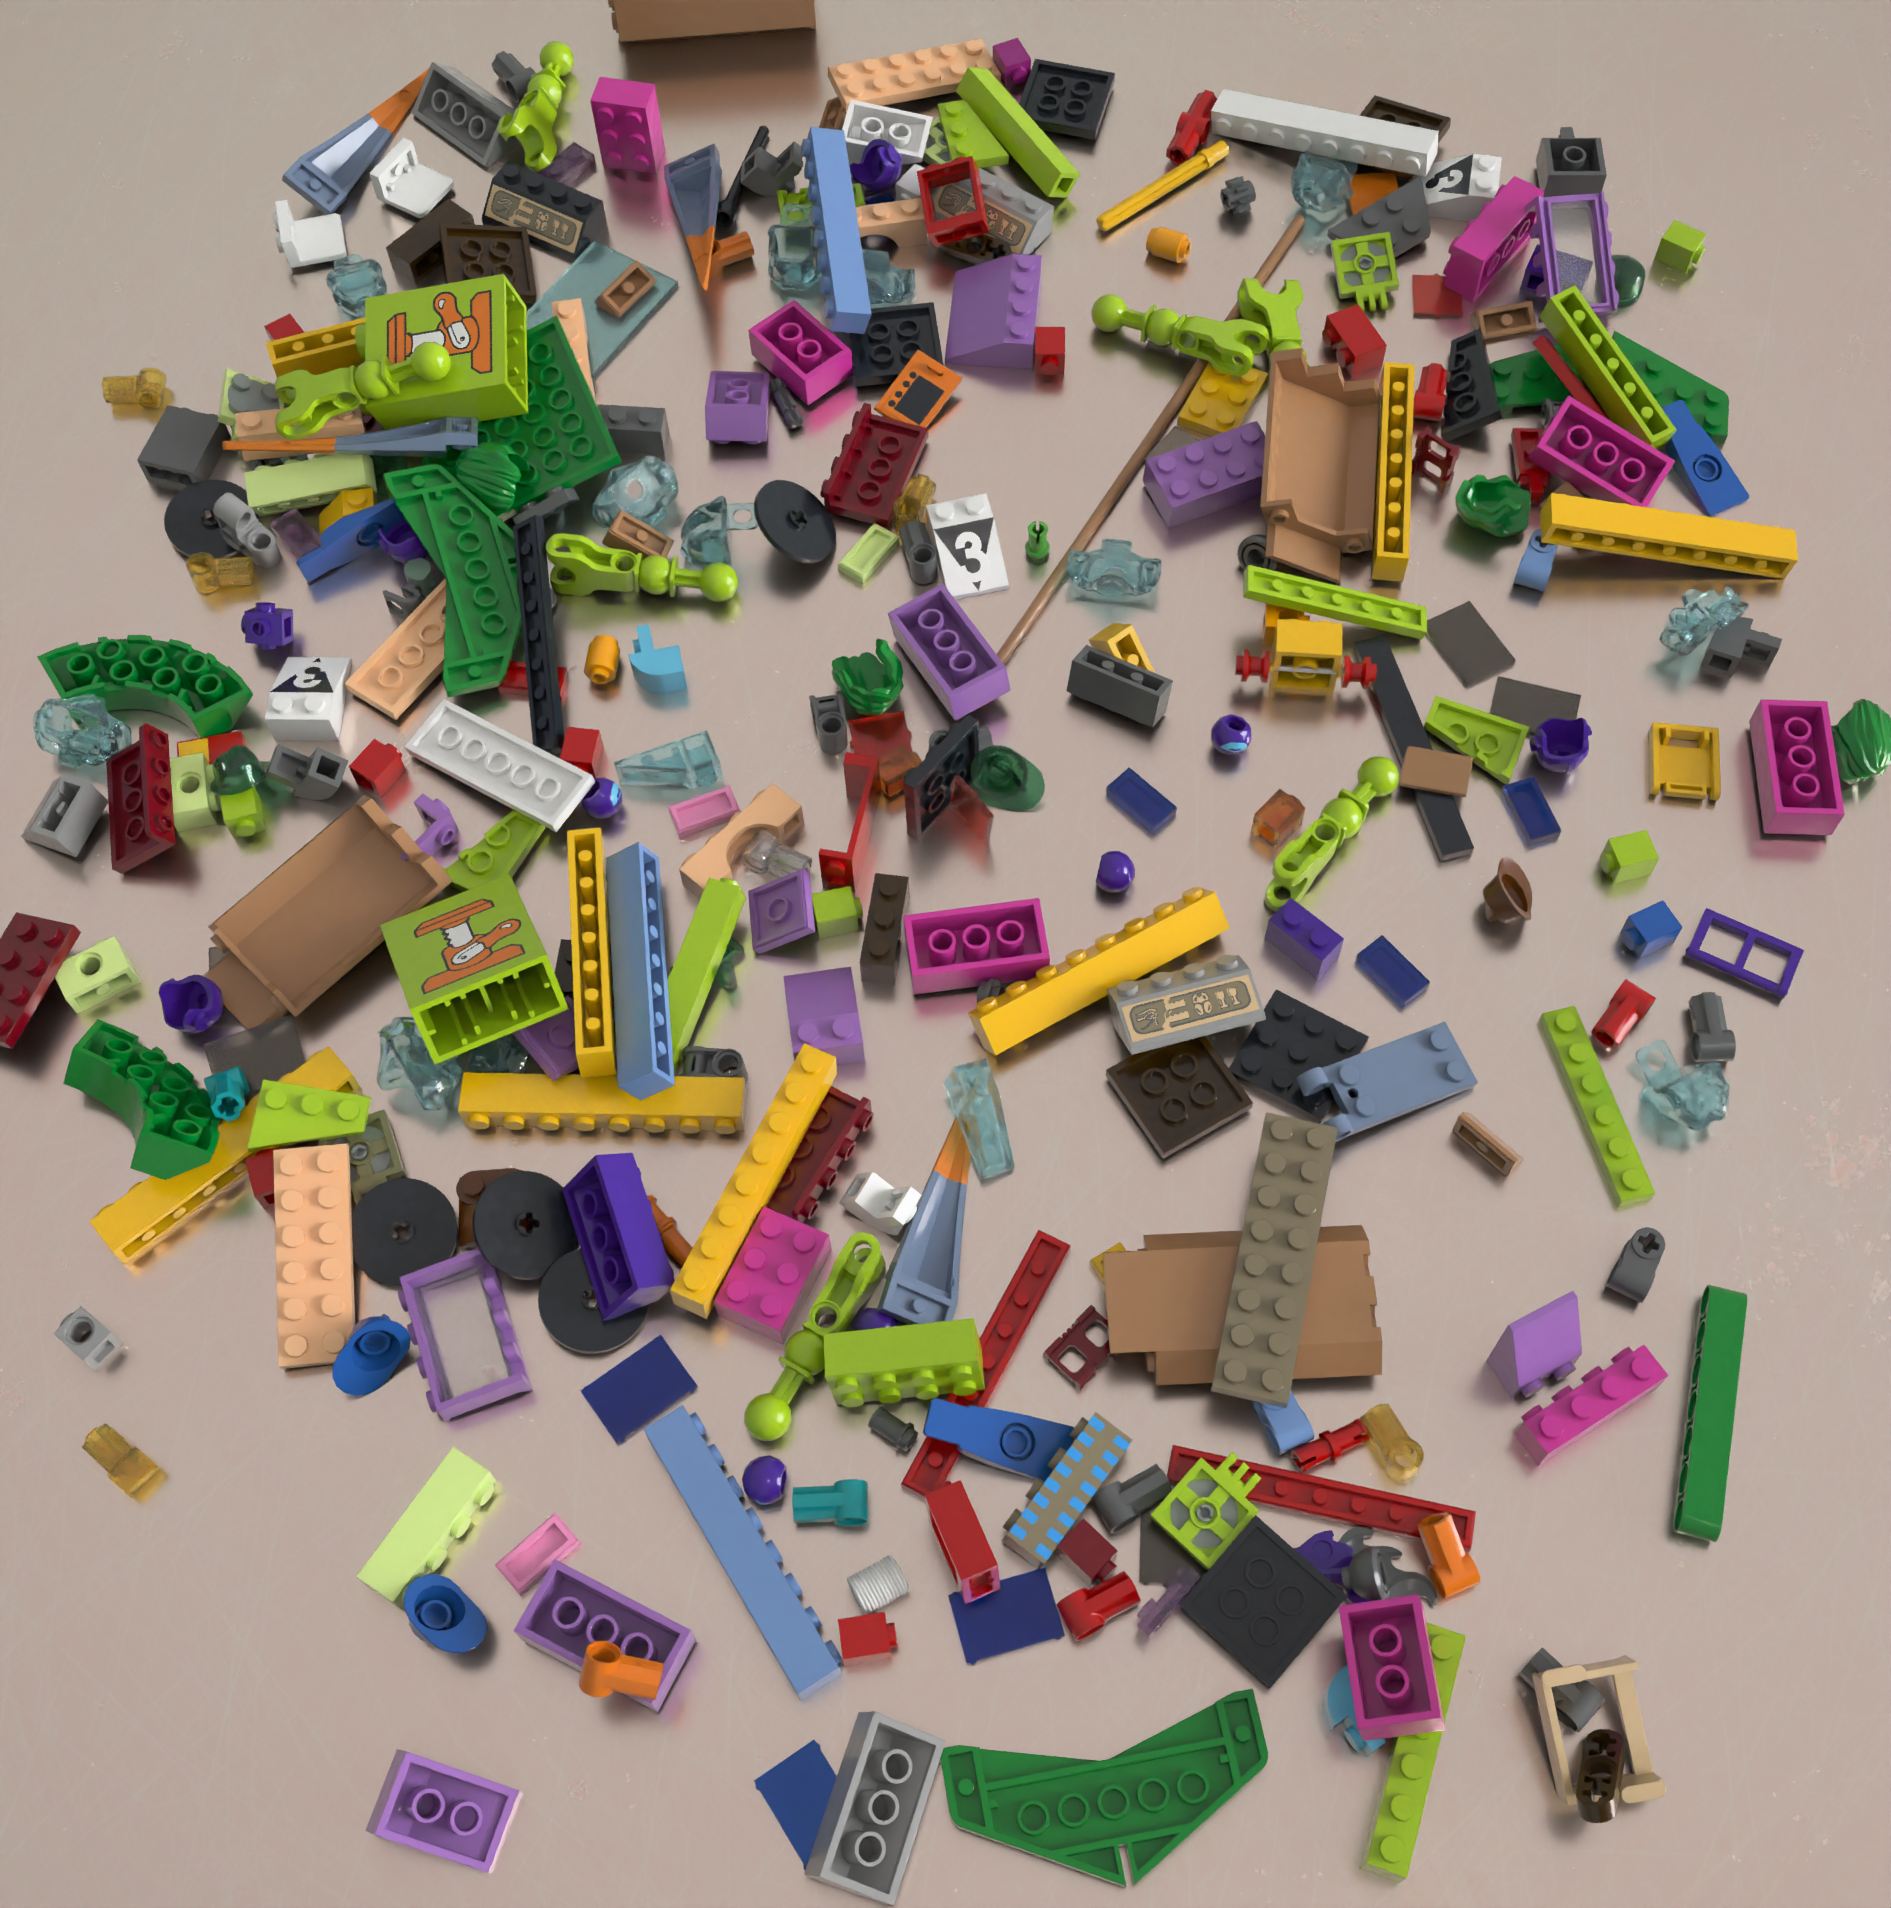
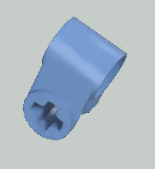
[1513,529,1558,592]
[1252,1390,1314,1455]

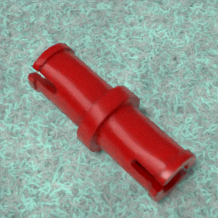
[1291,1419,1369,1473]

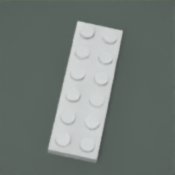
[405,699,595,832]

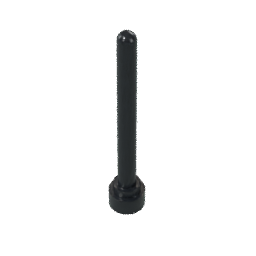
[716,125,769,227]

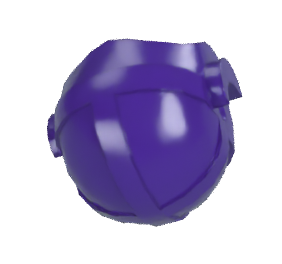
[849,139,902,191]
[377,519,429,564]
[1529,718,1592,773]
[158,975,223,1034]

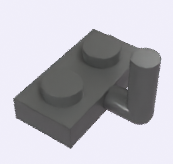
[513,486,580,525]

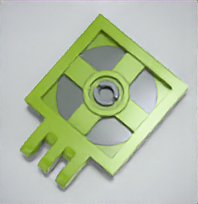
[1331,232,1399,312]
[1149,1452,1261,1571]

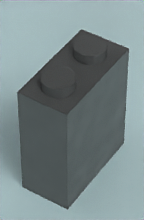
[137,405,231,488]

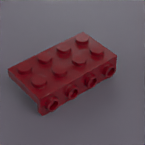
[820,403,929,528]
[106,723,176,874]
[0,912,81,1049]
[767,1086,874,1223]

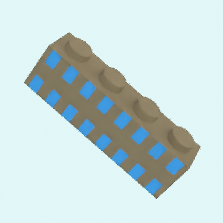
[1002,1412,1133,1569]

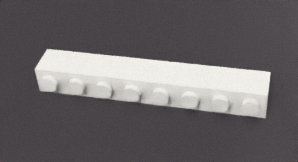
[1211,89,1439,177]

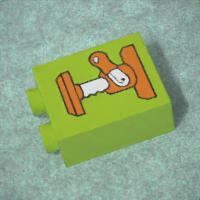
[355,274,528,430]
[380,874,569,1065]

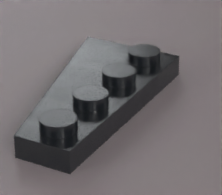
[1441,328,1503,442]

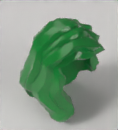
[454,441,530,511]
[1455,475,1531,537]
[831,638,904,716]
[1831,699,1891,784]

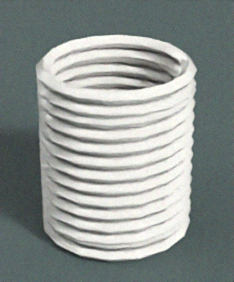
[847,1554,910,1615]

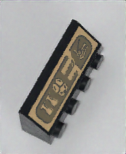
[481,161,608,263]

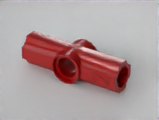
[1166,90,1218,166]

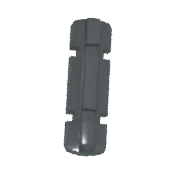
[769,377,803,429]

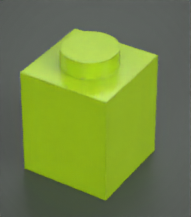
[1654,220,1706,273]
[219,781,266,838]
[1600,830,1659,884]
[812,886,863,939]

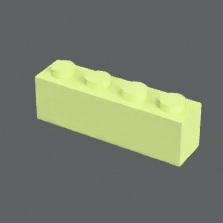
[244,453,377,517]
[356,1447,496,1610]

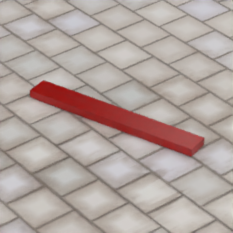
[901,1230,1071,1500]
[1167,1445,1476,1552]

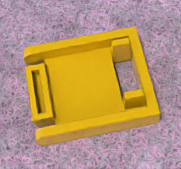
[1649,722,1721,801]

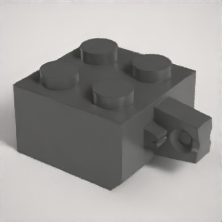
[1536,127,1607,197]

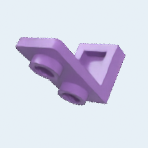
[401,793,459,862]

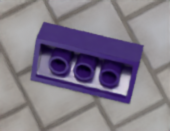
[562,1153,675,1320]

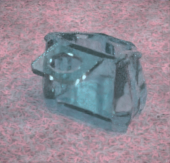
[1291,153,1358,213]
[768,203,821,291]
[326,254,387,317]
[680,496,758,569]
[1635,1039,1730,1131]

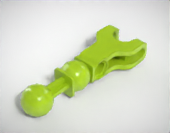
[497,41,574,172]
[1237,278,1309,367]
[1091,294,1270,376]
[275,342,451,440]
[546,533,738,602]
[1264,756,1399,912]
[744,1232,886,1441]

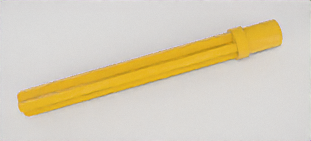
[1096,140,1229,231]

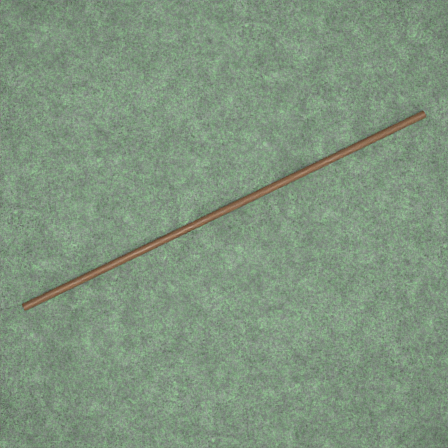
[997,215,1305,665]

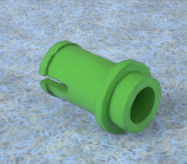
[1025,521,1050,560]

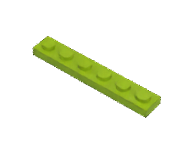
[1243,565,1427,639]
[1539,1005,1655,1207]

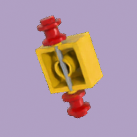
[1235,619,1377,692]

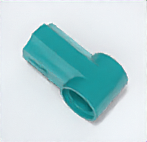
[204,1065,250,1122]
[792,1479,869,1526]

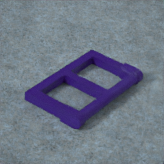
[1685,908,1804,999]

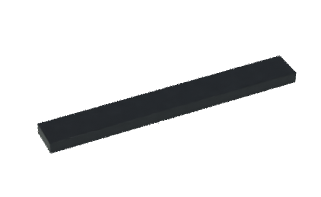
[513,515,564,755]
[1353,635,1474,861]

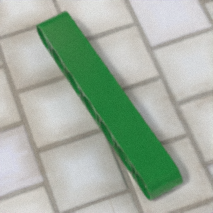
[1674,1285,1747,1542]

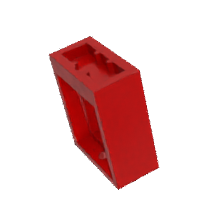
[917,156,990,247]
[925,1480,1001,1604]

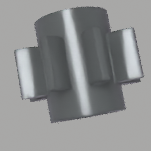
[1220,176,1256,214]

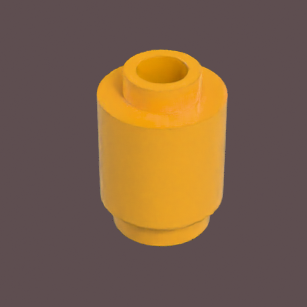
[1146,227,1191,263]
[584,635,620,684]

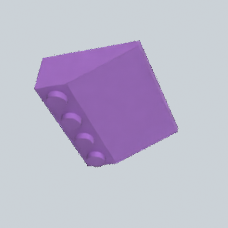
[945,254,1042,369]

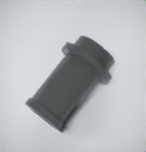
[868,1406,918,1451]

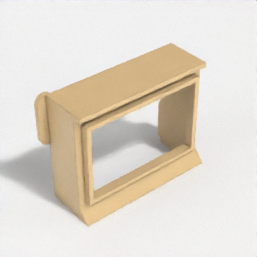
[1532,1655,1666,1805]

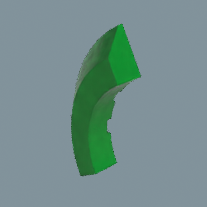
[37,635,253,738]
[63,1019,220,1180]

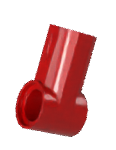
[1413,363,1448,422]
[1591,979,1656,1049]
[1056,1570,1141,1641]

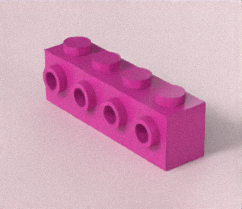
[1515,1345,1668,1466]

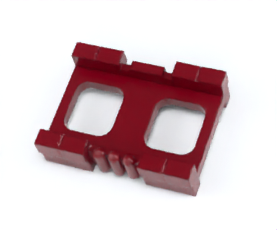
[1411,426,1461,494]
[1043,1305,1118,1391]

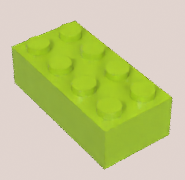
[823,1318,985,1407]

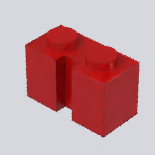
[1322,304,1387,377]

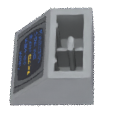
[21,774,109,857]

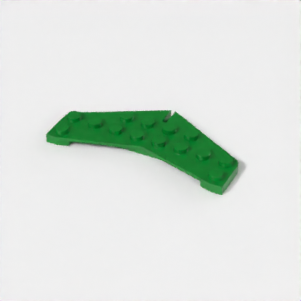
[1490,330,1729,444]
[383,464,522,698]
[940,1688,1268,1888]

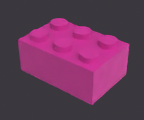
[590,77,665,174]
[748,300,853,405]
[713,1206,832,1345]
[1338,1594,1445,1741]

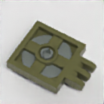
[318,1109,406,1205]

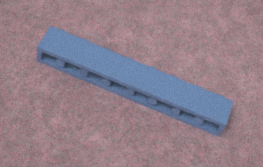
[801,127,872,334]
[606,842,675,1101]
[643,1405,843,1701]

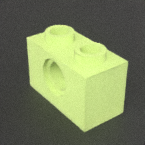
[170,753,221,832]
[55,936,141,1014]

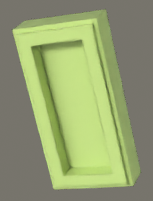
[838,523,900,584]

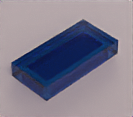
[1106,767,1177,833]
[1502,777,1562,845]
[1356,935,1430,1007]

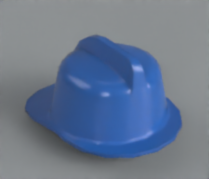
[332,1313,411,1396]
[403,1574,487,1653]

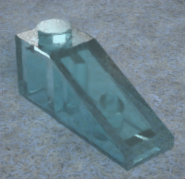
[614,730,723,789]
[943,1058,1015,1179]

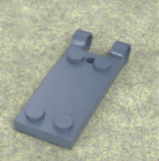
[1296,1022,1478,1141]

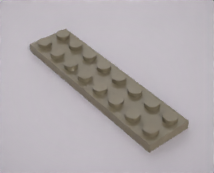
[1211,1112,1338,1408]

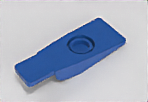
[1662,400,1749,516]
[296,499,405,582]
[923,1398,1074,1482]

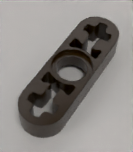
[939,234,1013,264]
[1576,1729,1625,1823]

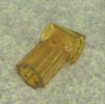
[102,368,167,408]
[893,474,936,535]
[186,552,255,594]
[1359,1403,1424,1483]
[82,1423,160,1498]

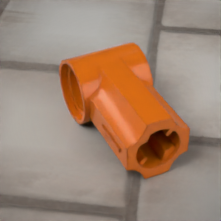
[709,231,754,277]
[1417,1512,1481,1599]
[579,1641,664,1700]

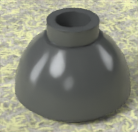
[1237,534,1279,571]
[1341,1546,1389,1601]

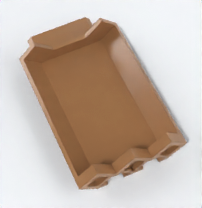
[1260,348,1381,585]
[203,795,453,1039]
[1103,1225,1382,1385]

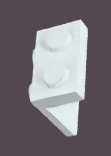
[369,138,454,218]
[272,200,347,268]

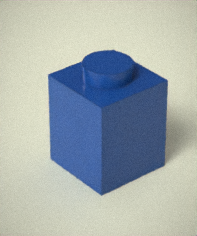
[1620,900,1682,959]

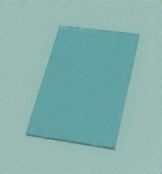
[526,240,678,379]

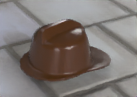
[1483,857,1532,923]

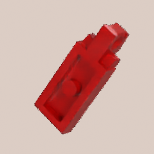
[1511,428,1550,504]

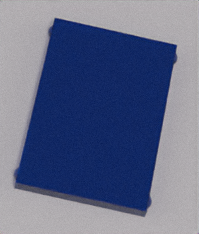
[581,1335,698,1444]
[948,1568,1065,1665]
[754,1740,837,1870]

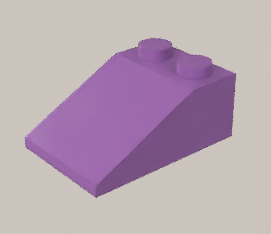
[705,371,770,444]
[783,966,865,1065]
[1486,1291,1582,1399]
[365,1749,519,1873]

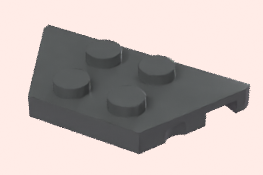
[1327,176,1431,258]

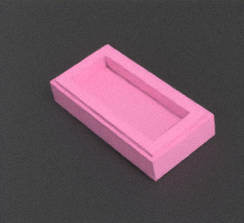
[668,785,740,838]
[495,1513,581,1596]

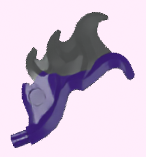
[1294,1527,1437,1606]

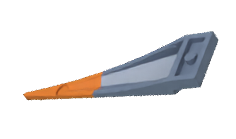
[282,69,429,215]
[664,143,722,291]
[222,417,478,458]
[877,1069,983,1325]

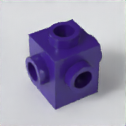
[241,602,294,649]

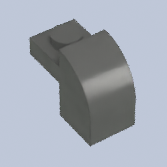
[740,142,803,196]
[1700,617,1782,677]
[265,744,348,800]

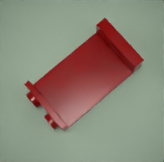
[818,752,881,893]

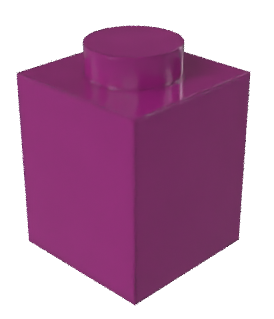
[993,38,1031,89]

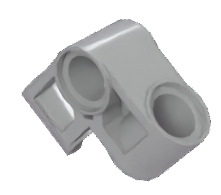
[213,493,281,568]

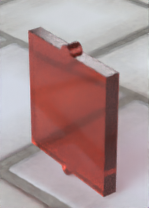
[1412,273,1463,319]
[848,711,913,764]
[950,776,994,844]

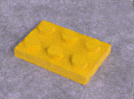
[1177,361,1268,437]

